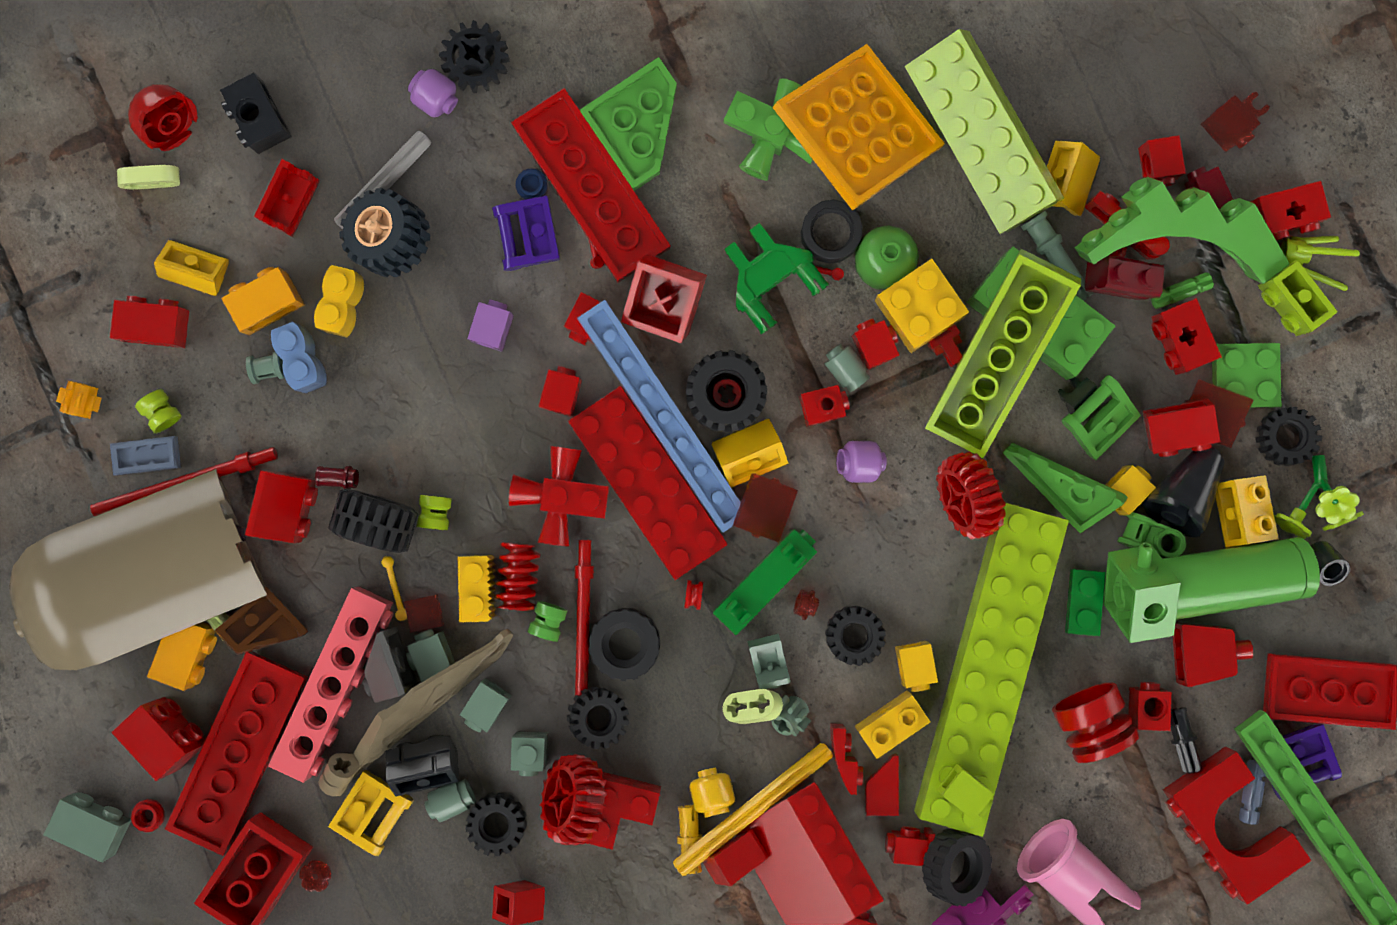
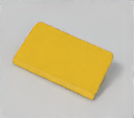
[154,240,229,296]

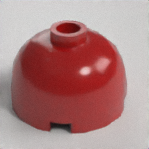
[128,84,198,151]

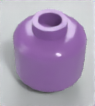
[408,69,458,117]
[836,441,887,483]

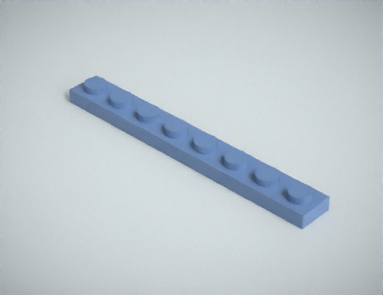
[577,300,749,533]

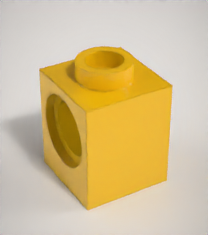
[1105,465,1156,516]
[895,641,938,692]

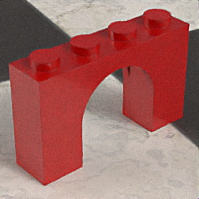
[1162,746,1312,905]

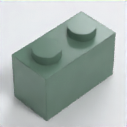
[43,793,131,863]

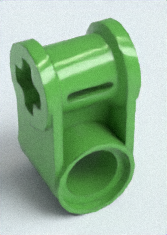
[1117,512,1186,558]

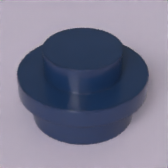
[515,169,548,200]

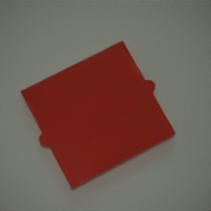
[1184,379,1253,448]
[732,473,798,543]

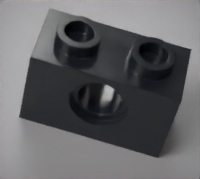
[220,72,292,154]

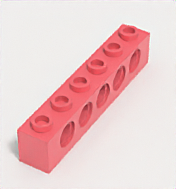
[268,586,394,783]

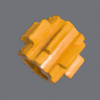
[56,381,102,419]

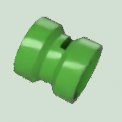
[527,601,568,642]

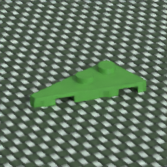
[1003,443,1128,534]

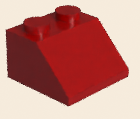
[245,470,318,543]

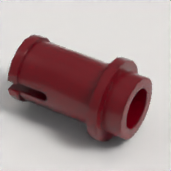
[315,466,359,489]

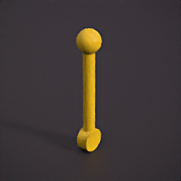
[381,556,409,621]

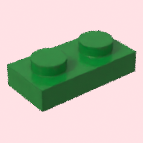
[1065,569,1105,636]

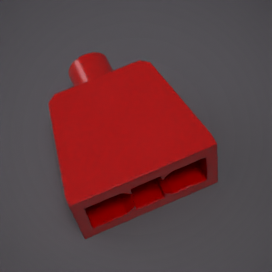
[1172,622,1253,687]

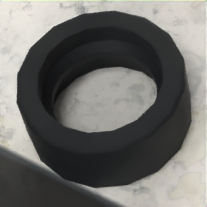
[800,199,863,264]

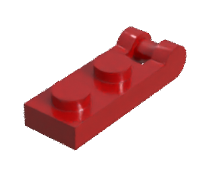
[1084,191,1170,260]

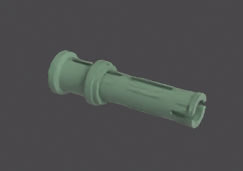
[1021,211,1094,301]

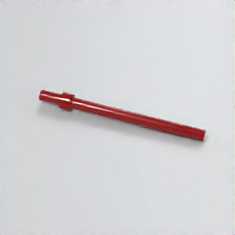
[90,447,278,516]
[575,540,594,721]

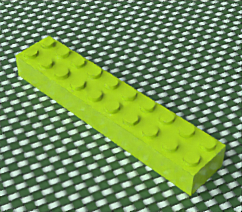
[914,503,1069,837]

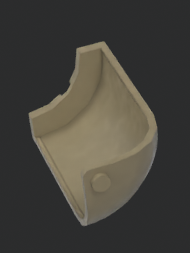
[9,469,267,670]

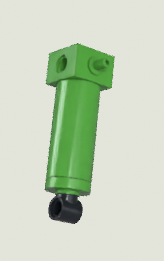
[1103,537,1350,643]

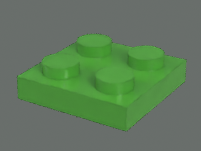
[1212,343,1282,409]

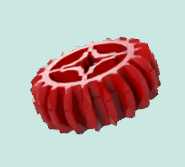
[936,451,1006,540]
[539,754,607,845]

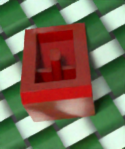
[702,829,769,886]

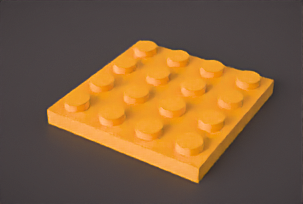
[773,44,945,211]

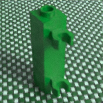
[712,529,817,635]

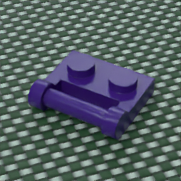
[492,196,560,271]
[1272,723,1342,800]

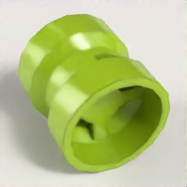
[135,389,182,434]
[416,495,452,530]

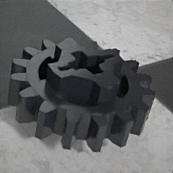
[439,20,510,93]

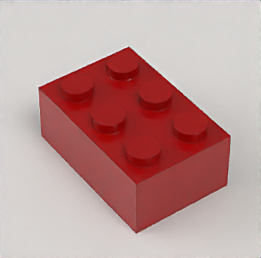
[194,812,313,925]

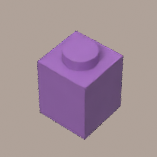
[467,300,514,352]

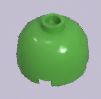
[855,225,919,290]

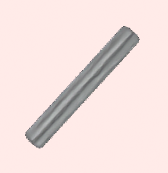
[334,131,431,229]

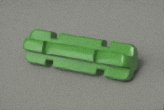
[1150,272,1214,309]

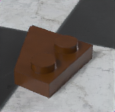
[215,586,308,655]

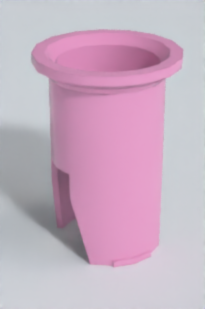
[1017,819,1142,925]

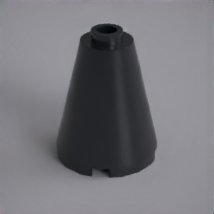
[1143,447,1225,538]

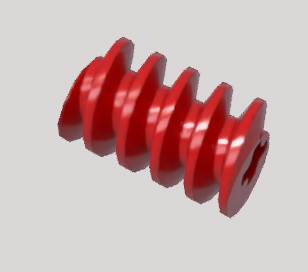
[495,542,541,611]

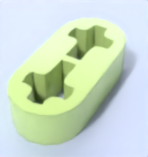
[117,165,180,190]
[723,689,783,724]

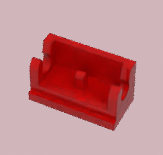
[254,159,320,237]

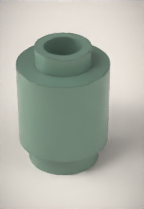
[824,343,870,392]
[425,779,476,823]

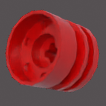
[1052,682,1140,763]

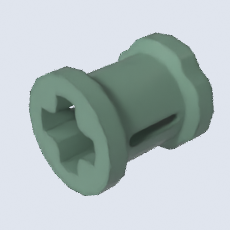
[246,352,285,384]

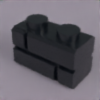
[385,735,460,796]

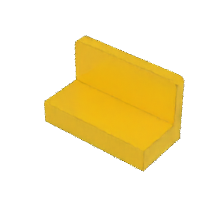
[1047,141,1100,216]
[711,419,789,488]

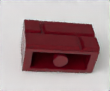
[1084,255,1165,301]

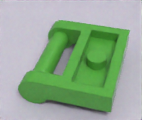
[1061,375,1141,460]

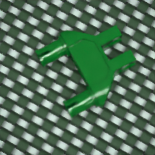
[724,223,830,335]

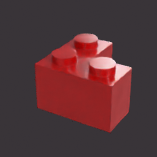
[585,772,661,850]

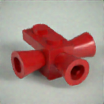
[509,446,609,547]

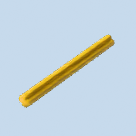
[673,743,833,876]

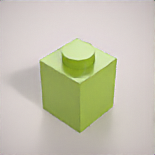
[937,764,995,821]

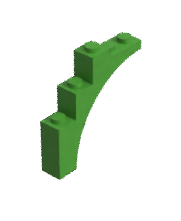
[1074,177,1290,284]

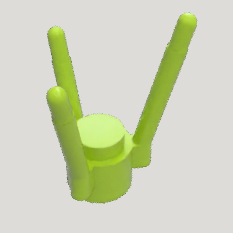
[1280,236,1360,291]

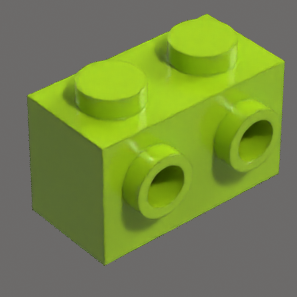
[1257,260,1338,336]

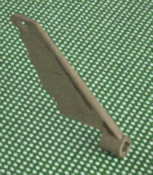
[318,629,513,797]

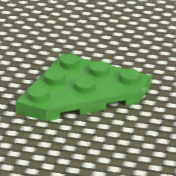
[580,57,677,191]

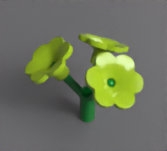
[1274,455,1364,539]

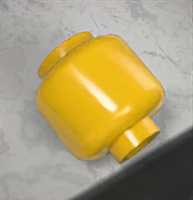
[689,767,735,818]

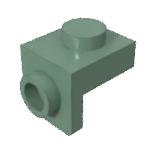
[747,634,791,689]

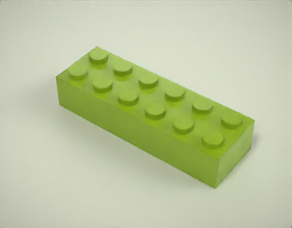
[905,29,1064,234]
[925,249,1081,458]

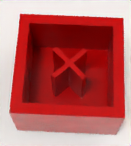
[621,254,707,343]
[111,697,205,781]

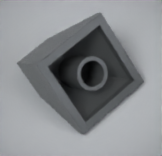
[363,626,417,703]

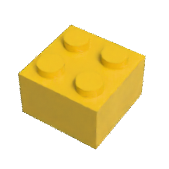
[875,259,969,354]

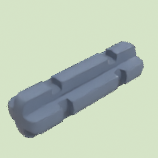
[1239,760,1266,825]

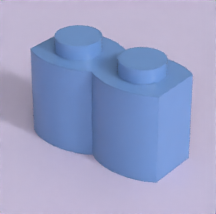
[271,322,327,393]

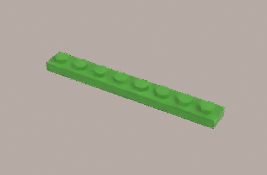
[1234,710,1397,925]

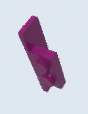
[931,885,1034,925]

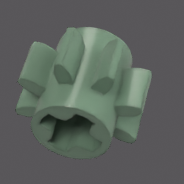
[771,695,811,736]

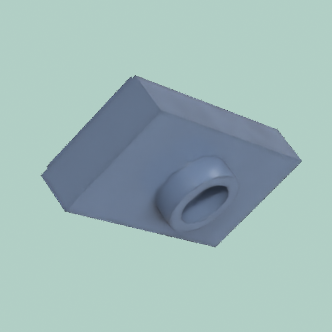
[110,436,181,476]

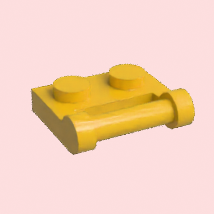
[328,769,414,856]

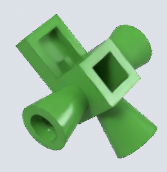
[723,78,813,181]

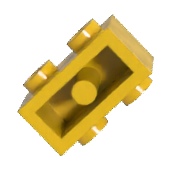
[1216,475,1279,547]

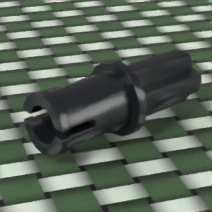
[1171,707,1202,774]

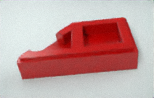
[865,754,899,816]

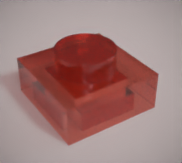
[404,594,444,633]

